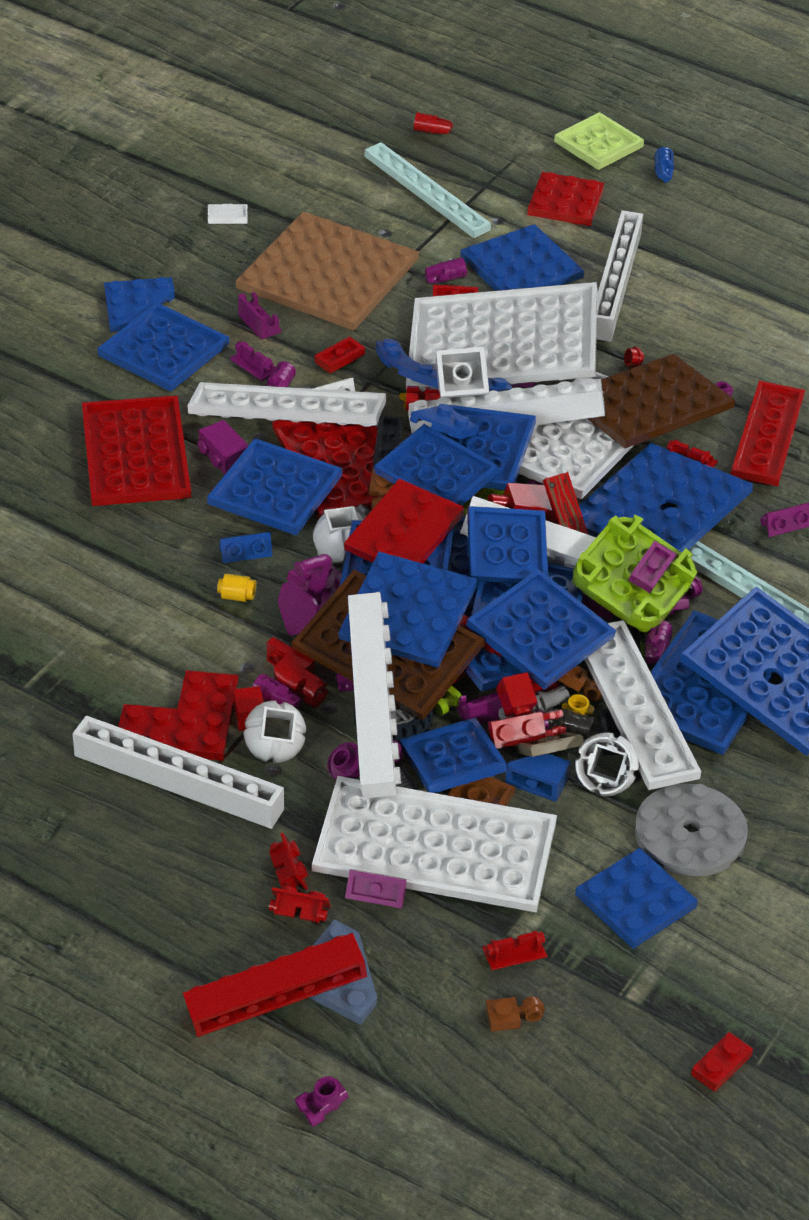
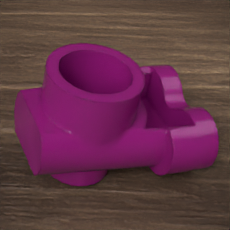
[294,1076,349,1127]

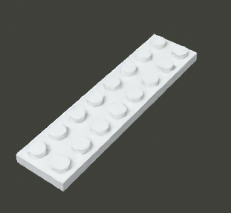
[187,382,386,427]
[585,620,701,790]

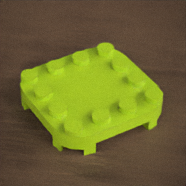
[572,515,697,632]

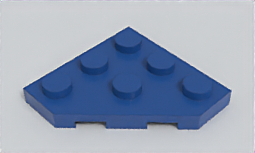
[104,277,175,332]

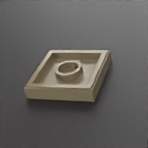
[515,732,584,757]

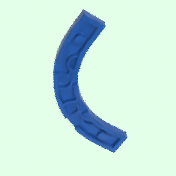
[375,339,512,392]

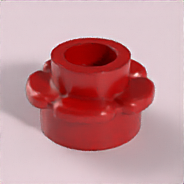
[624,346,644,368]

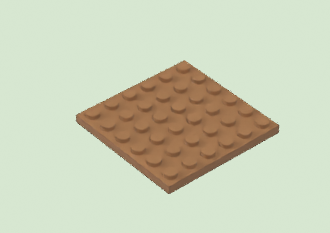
[236,212,419,330]

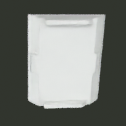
[208,204,247,224]

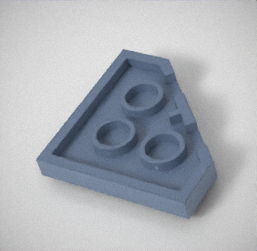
[309,920,377,1025]

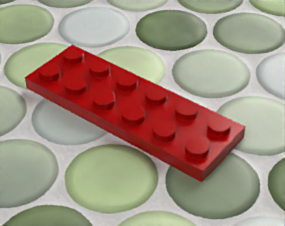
[731,380,805,487]

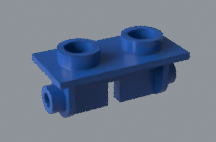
[219,532,272,563]

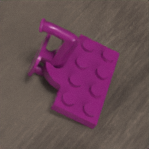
[278,554,342,635]

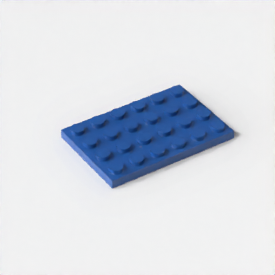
[650,610,776,755]

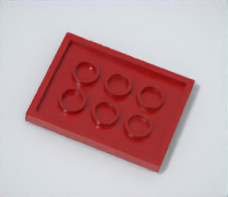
[344,479,464,564]

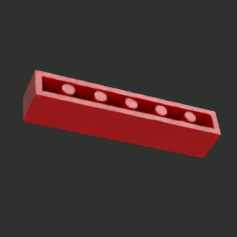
[183,933,367,1037]

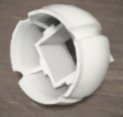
[313,506,364,566]
[244,701,306,763]
[575,733,639,796]

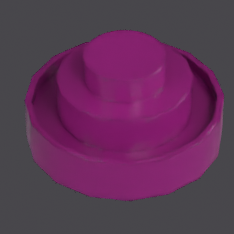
[327,742,360,780]

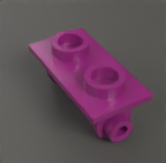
[230,341,276,381]
[760,502,809,537]

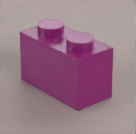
[198,420,249,475]

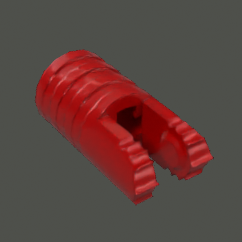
[413,112,454,134]

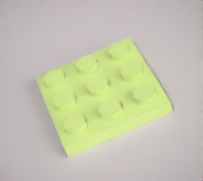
[554,112,644,170]

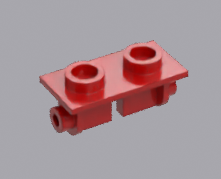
[667,440,718,467]
[269,832,308,890]
[269,886,331,923]
[482,930,547,971]

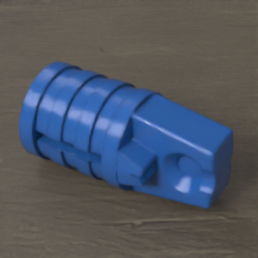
[654,147,674,183]

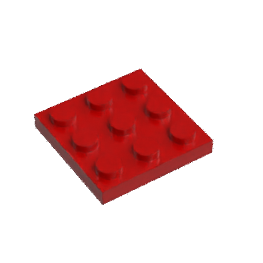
[527,172,605,226]

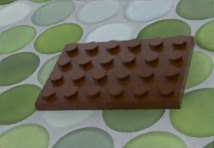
[587,354,735,448]
[292,569,485,720]

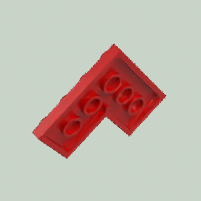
[118,670,239,761]

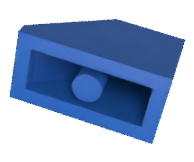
[505,753,570,802]

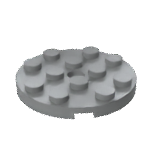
[635,784,748,876]

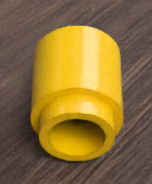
[217,573,256,602]

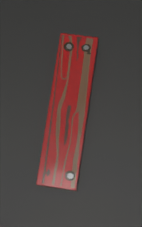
[543,472,588,535]

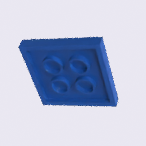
[467,506,548,583]
[400,717,507,793]
[575,848,698,949]

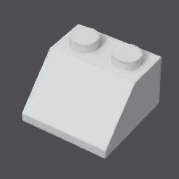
[435,347,489,398]

